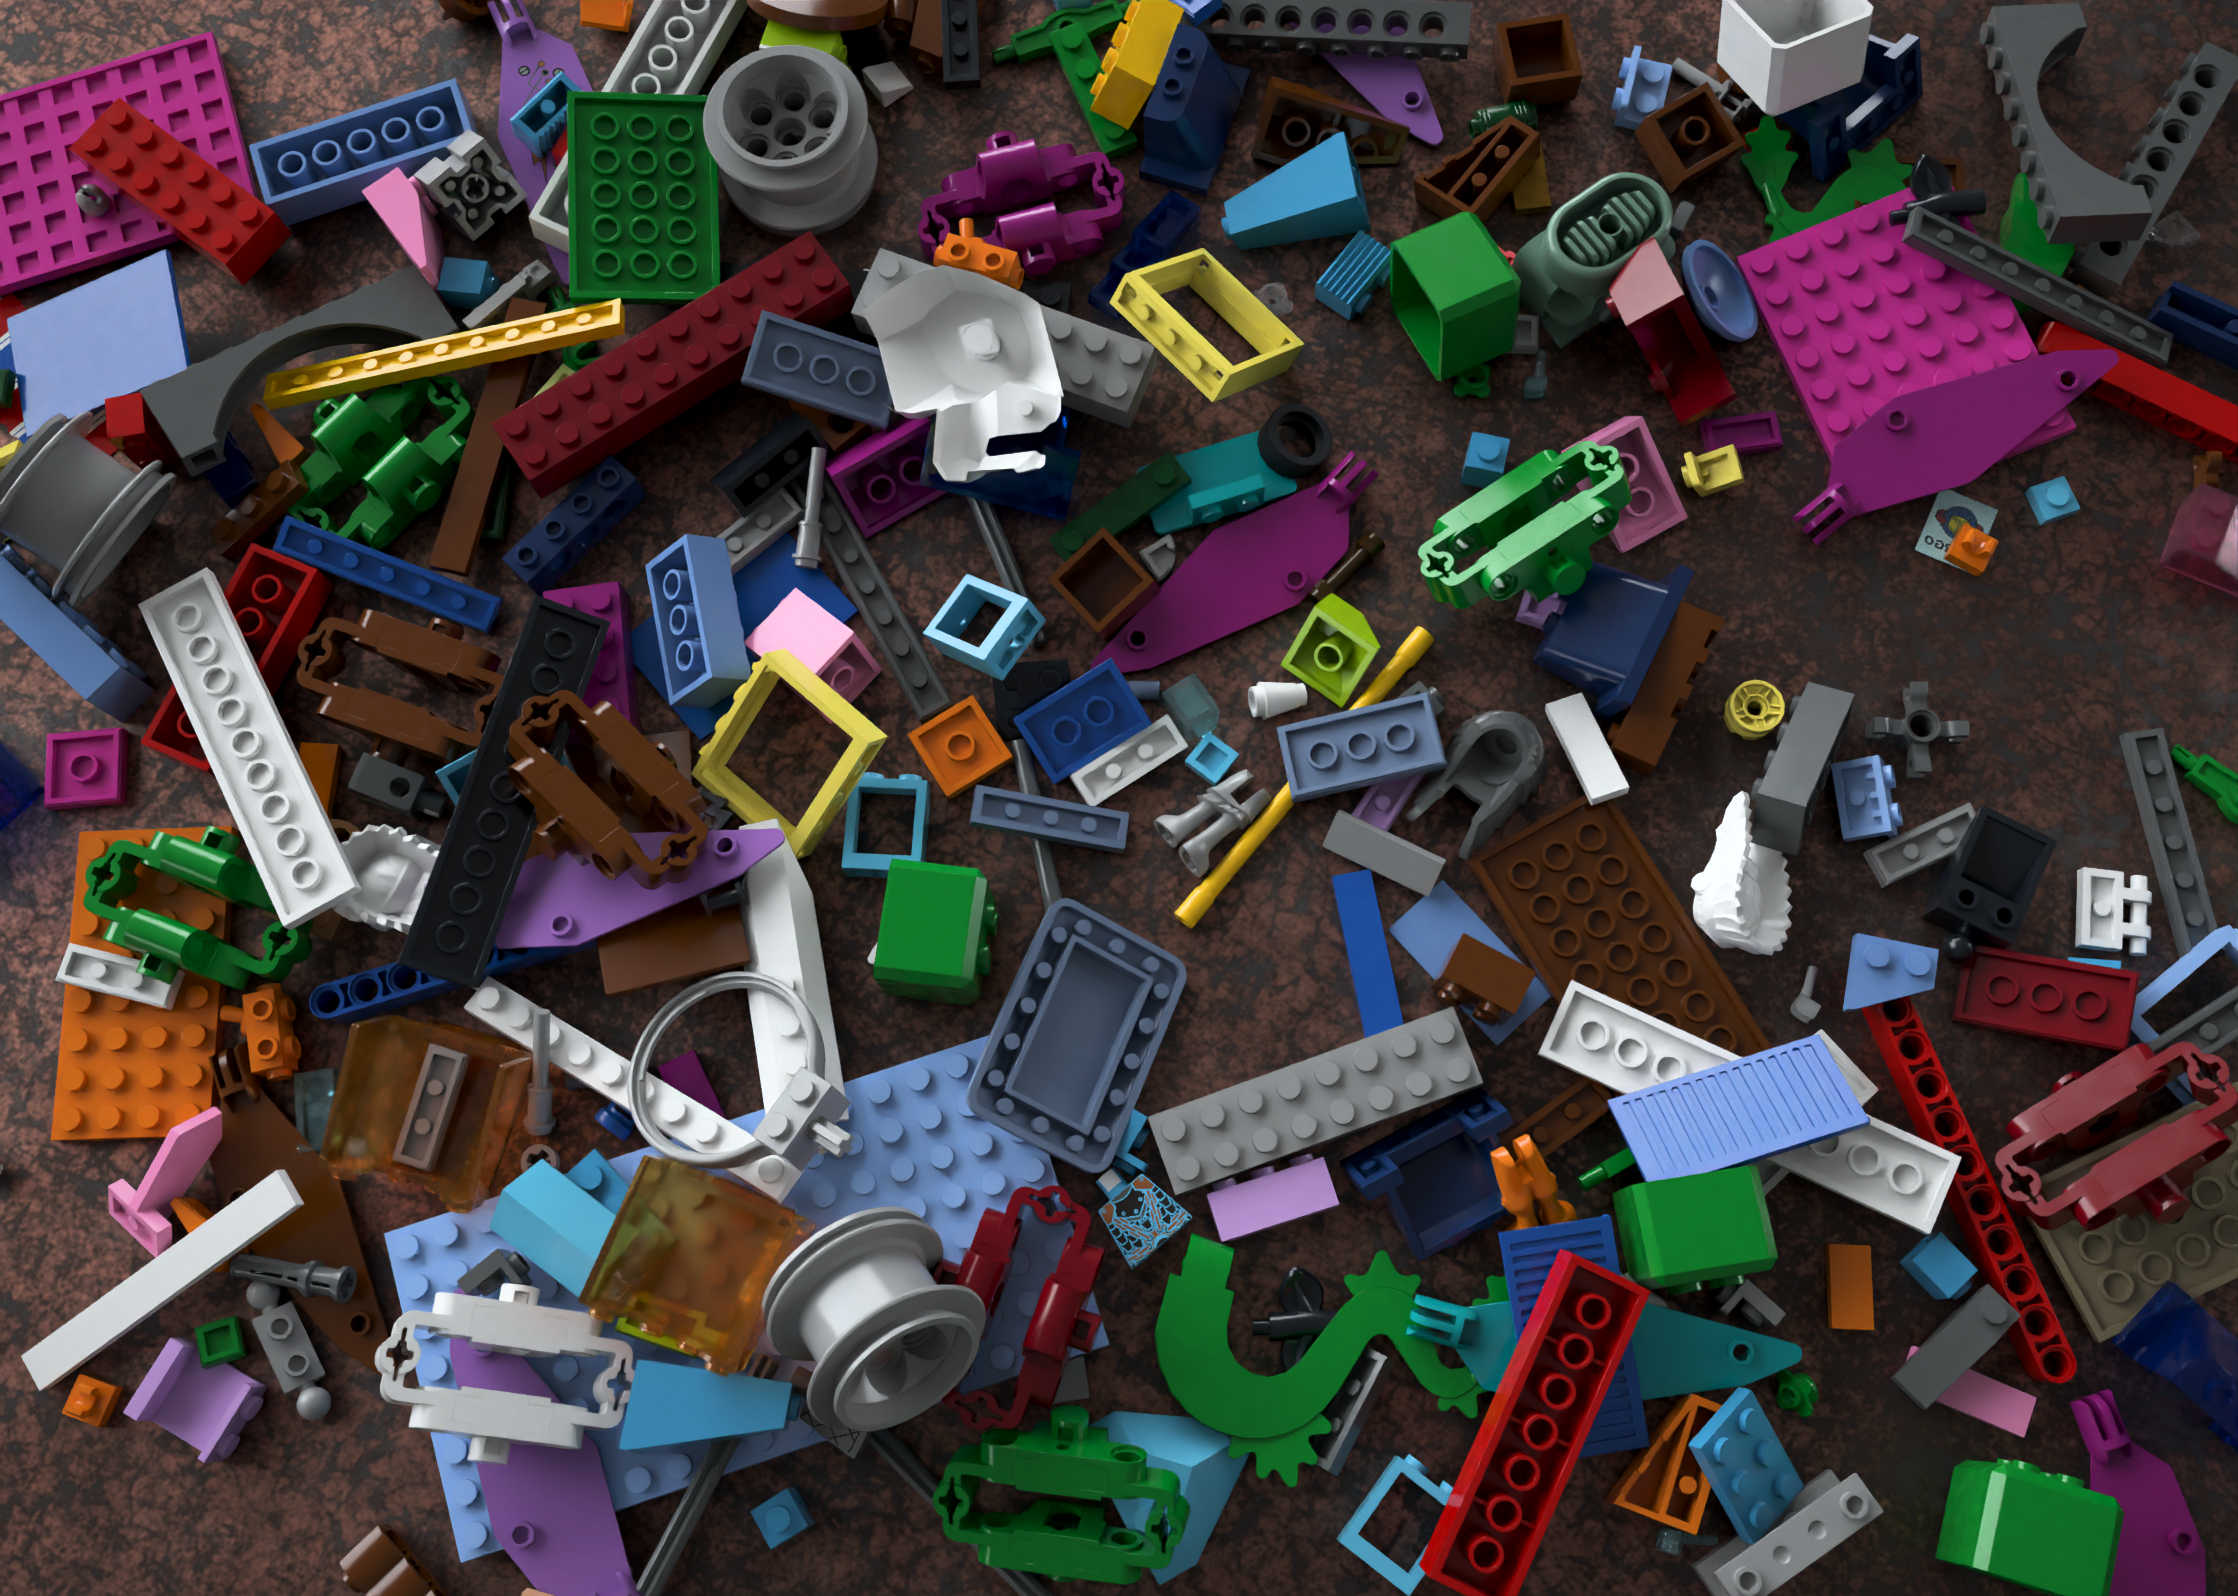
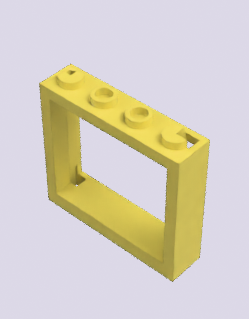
[1109,248,1305,403]
[691,648,888,860]

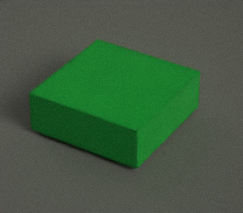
[194,1315,248,1369]

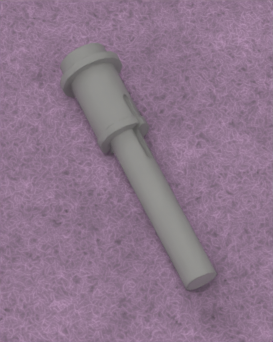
[791,447,827,569]
[523,1009,556,1136]

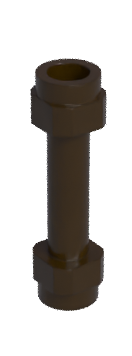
[1307,532,1385,605]

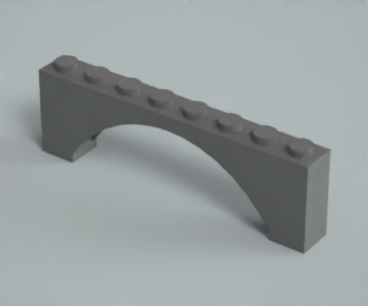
[1980,2,2153,244]
[140,265,460,477]

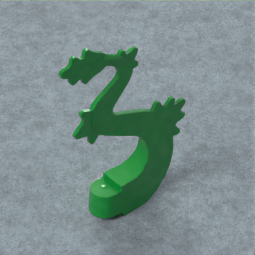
[1739,115,2075,316]
[1154,1233,1509,1488]

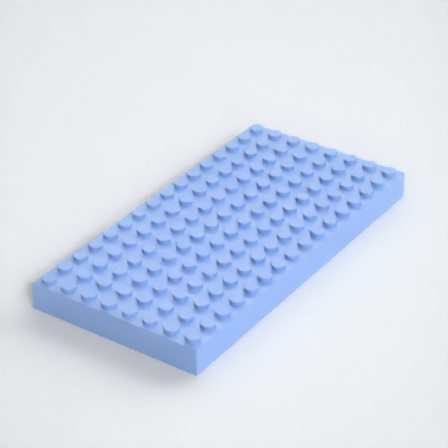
[384,1035,1110,1563]

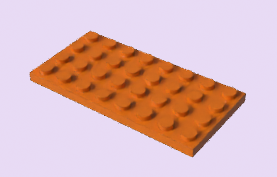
[51,826,238,1142]

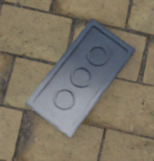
[741,310,893,430]
[1276,692,1447,803]

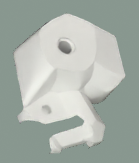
[861,265,1064,483]

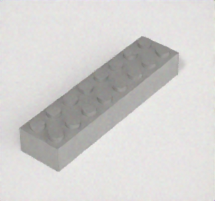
[851,248,1157,429]
[1148,1006,1484,1198]

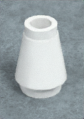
[1248,682,1307,720]

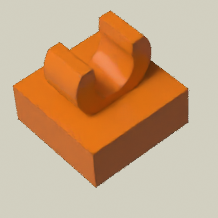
[1943,523,1999,577]
[62,1373,123,1427]

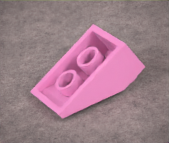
[362,167,446,304]
[1561,416,1688,553]

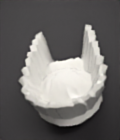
[1691,791,1792,956]
[331,824,439,935]

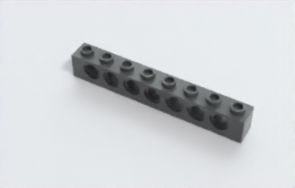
[1182,0,1472,63]
[2066,42,2238,300]

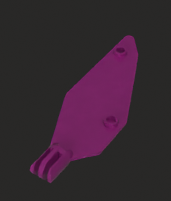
[1792,349,2119,546]
[1090,450,1379,673]
[2069,1389,2206,1596]

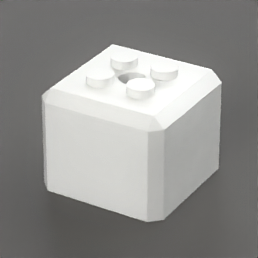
[1717,0,1873,117]

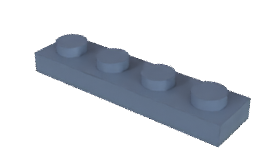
[969,785,1129,854]

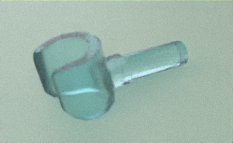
[1524,350,1548,399]
[1655,1527,1718,1556]

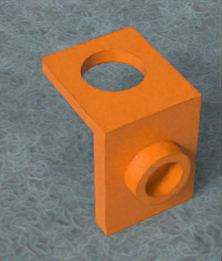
[580,0,633,32]

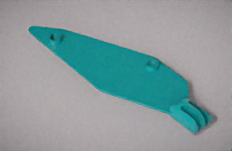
[1405,1294,1802,1400]

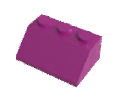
[825,417,961,538]

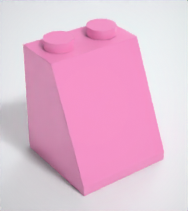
[744,587,882,724]

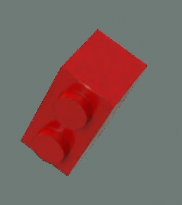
[105,392,178,470]

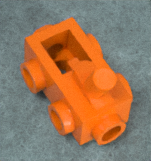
[933,218,1024,290]
[220,983,301,1082]

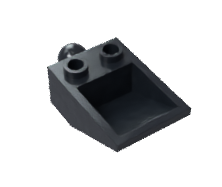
[1921,805,2057,964]

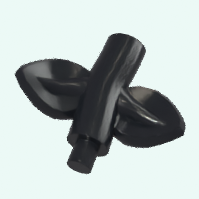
[1889,154,1986,228]
[1252,1267,1339,1372]

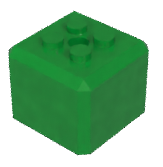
[1390,211,1521,381]
[874,859,999,1006]
[1611,1165,1778,1295]
[1935,1458,2124,1596]

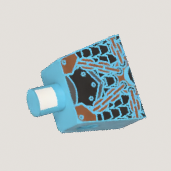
[1096,1167,1192,1271]

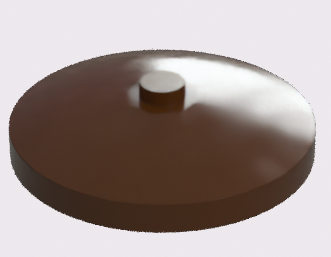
[746,0,888,31]

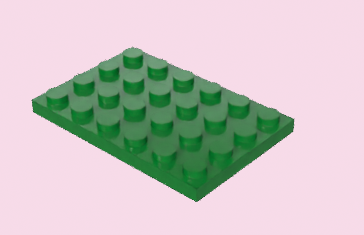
[567,91,720,305]

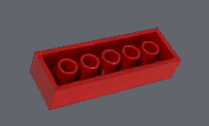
[69,98,292,286]
[140,542,334,780]

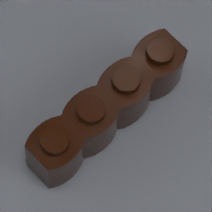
[339,1523,450,1596]

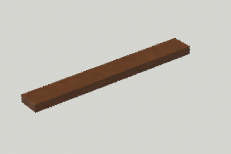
[429,297,550,577]

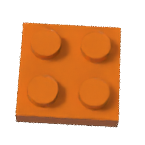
[907,695,1014,801]

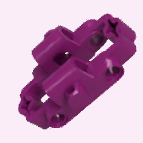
[918,131,1125,276]

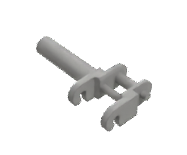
[1672,58,1756,124]

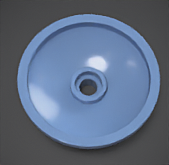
[1681,239,1758,342]

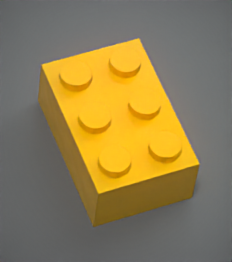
[1090,0,1184,129]

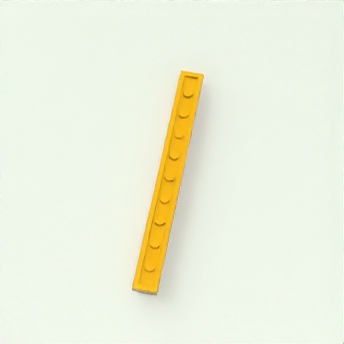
[263,298,625,410]

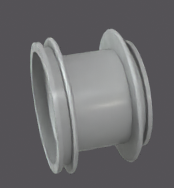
[703,45,878,237]
[0,411,177,607]
[761,1206,986,1431]

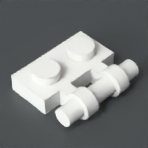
[2075,867,2152,956]

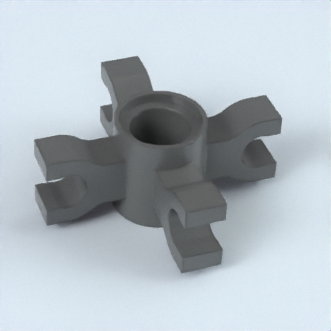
[1865,681,1970,780]

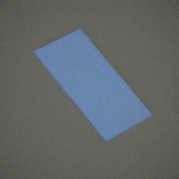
[1387,880,1550,1046]

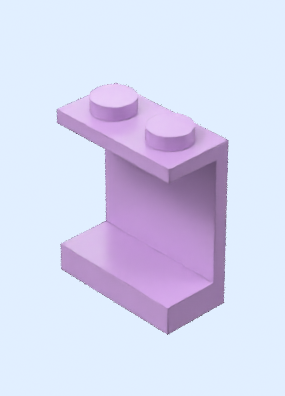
[123,1338,268,1463]

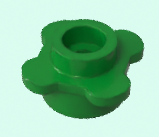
[1454,364,1492,398]
[1776,1369,1818,1418]

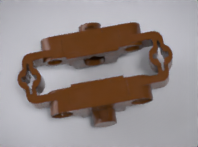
[297,609,505,767]
[507,690,708,890]

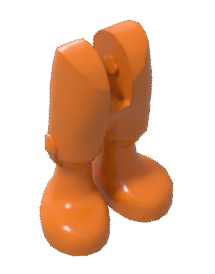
[1490,1134,1578,1231]

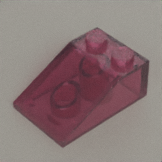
[2158,483,2238,597]

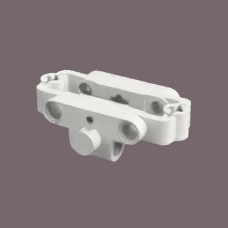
[375,1284,635,1465]

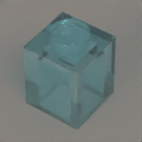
[1162,672,1220,740]

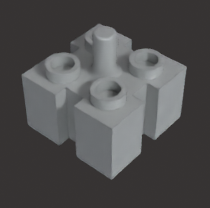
[413,129,528,241]

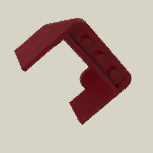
[1605,236,1738,428]

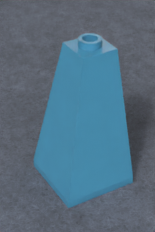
[1221,131,1372,251]
[619,1359,802,1454]

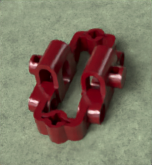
[1995,1042,2238,1231]
[933,1185,1105,1430]

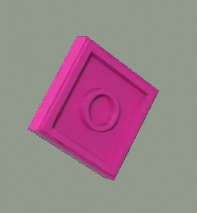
[44,727,128,810]

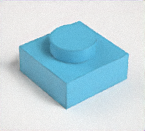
[2024,476,2081,526]
[1185,731,1239,786]

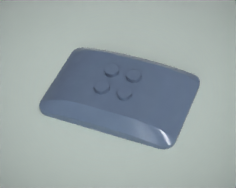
[966,898,1187,1174]

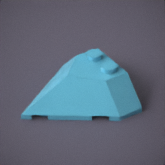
[1089,1411,1250,1586]

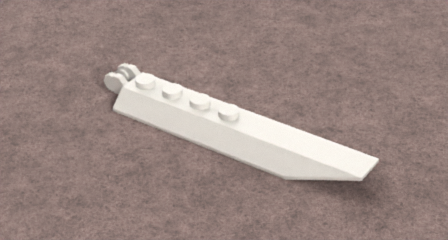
[739,818,849,1155]

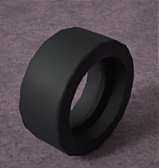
[1257,404,1333,479]

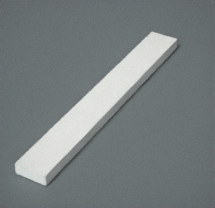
[21,1169,304,1391]

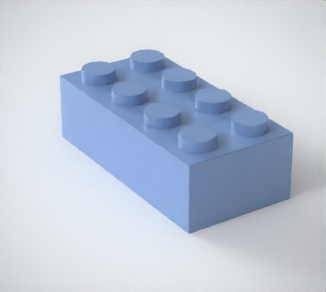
[645,534,751,709]

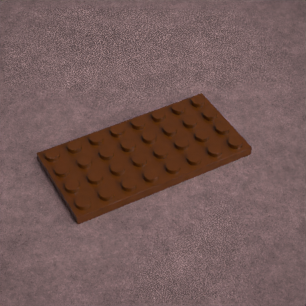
[1468,794,1772,1098]

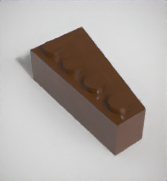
[1605,600,1725,777]

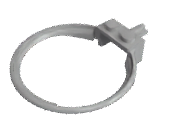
[627,971,854,1172]

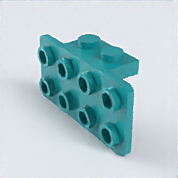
[1136,430,1297,536]

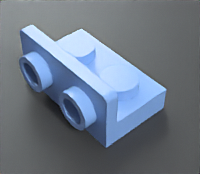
[1611,45,1673,130]
[1831,755,1903,842]

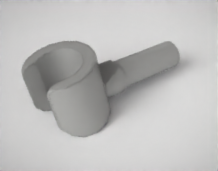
[1790,965,1821,1024]

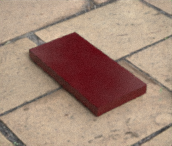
[1952,945,2140,1053]

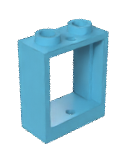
[923,574,1046,681]
[841,772,931,878]
[1336,1454,1453,1596]

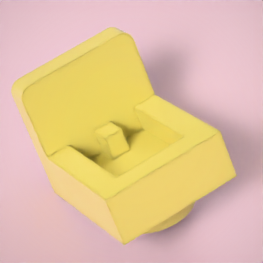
[1681,444,1745,497]

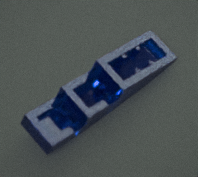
[1088,190,1202,321]

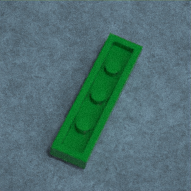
[1049,21,1138,159]

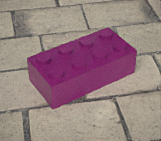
[543,581,641,746]

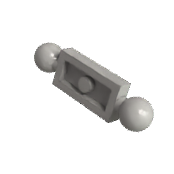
[246,1281,331,1420]

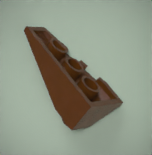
[1250,76,1410,166]

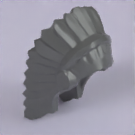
[1406,710,1549,861]

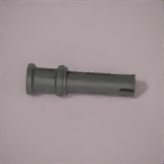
[230,1252,357,1304]

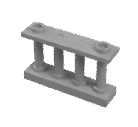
[1691,1469,1884,1596]

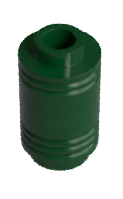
[1468,100,1538,140]

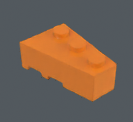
[1604,1394,1722,1535]

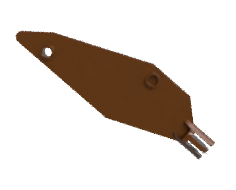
[208,1042,397,1376]

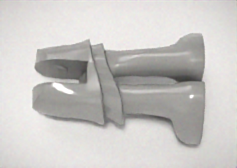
[1154,769,1271,878]

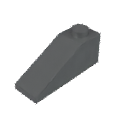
[1891,1284,2021,1411]

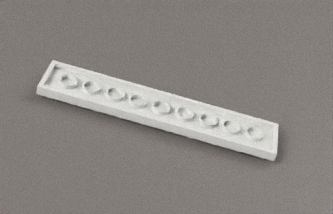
[138,567,362,930]
[1537,980,1962,1234]

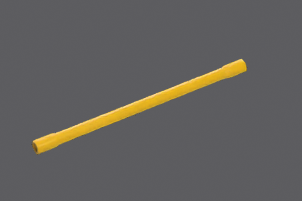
[1174,626,1434,929]

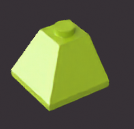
[1280,593,1381,708]

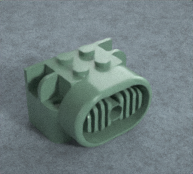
[1512,172,1676,349]

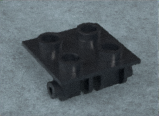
[992,658,1070,740]

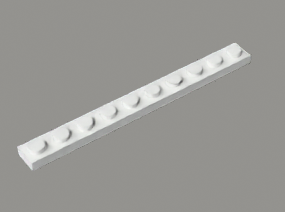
[463,976,804,1205]

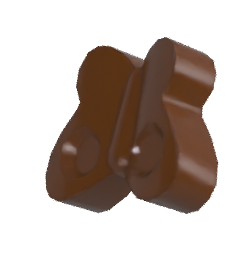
[2192,451,2225,491]

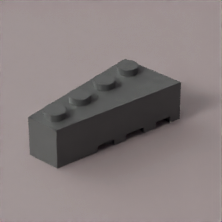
[1750,682,1855,857]

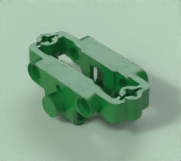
[288,375,476,550]
[1418,441,1632,609]
[83,825,314,991]
[932,1405,1191,1584]

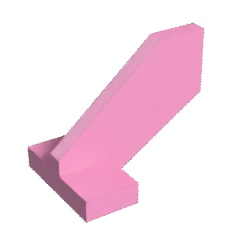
[108,1106,222,1258]

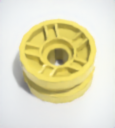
[1723,680,1785,740]

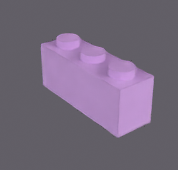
[1206,1153,1339,1244]

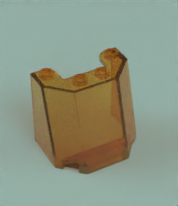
[317,1014,533,1213]
[577,1155,817,1377]

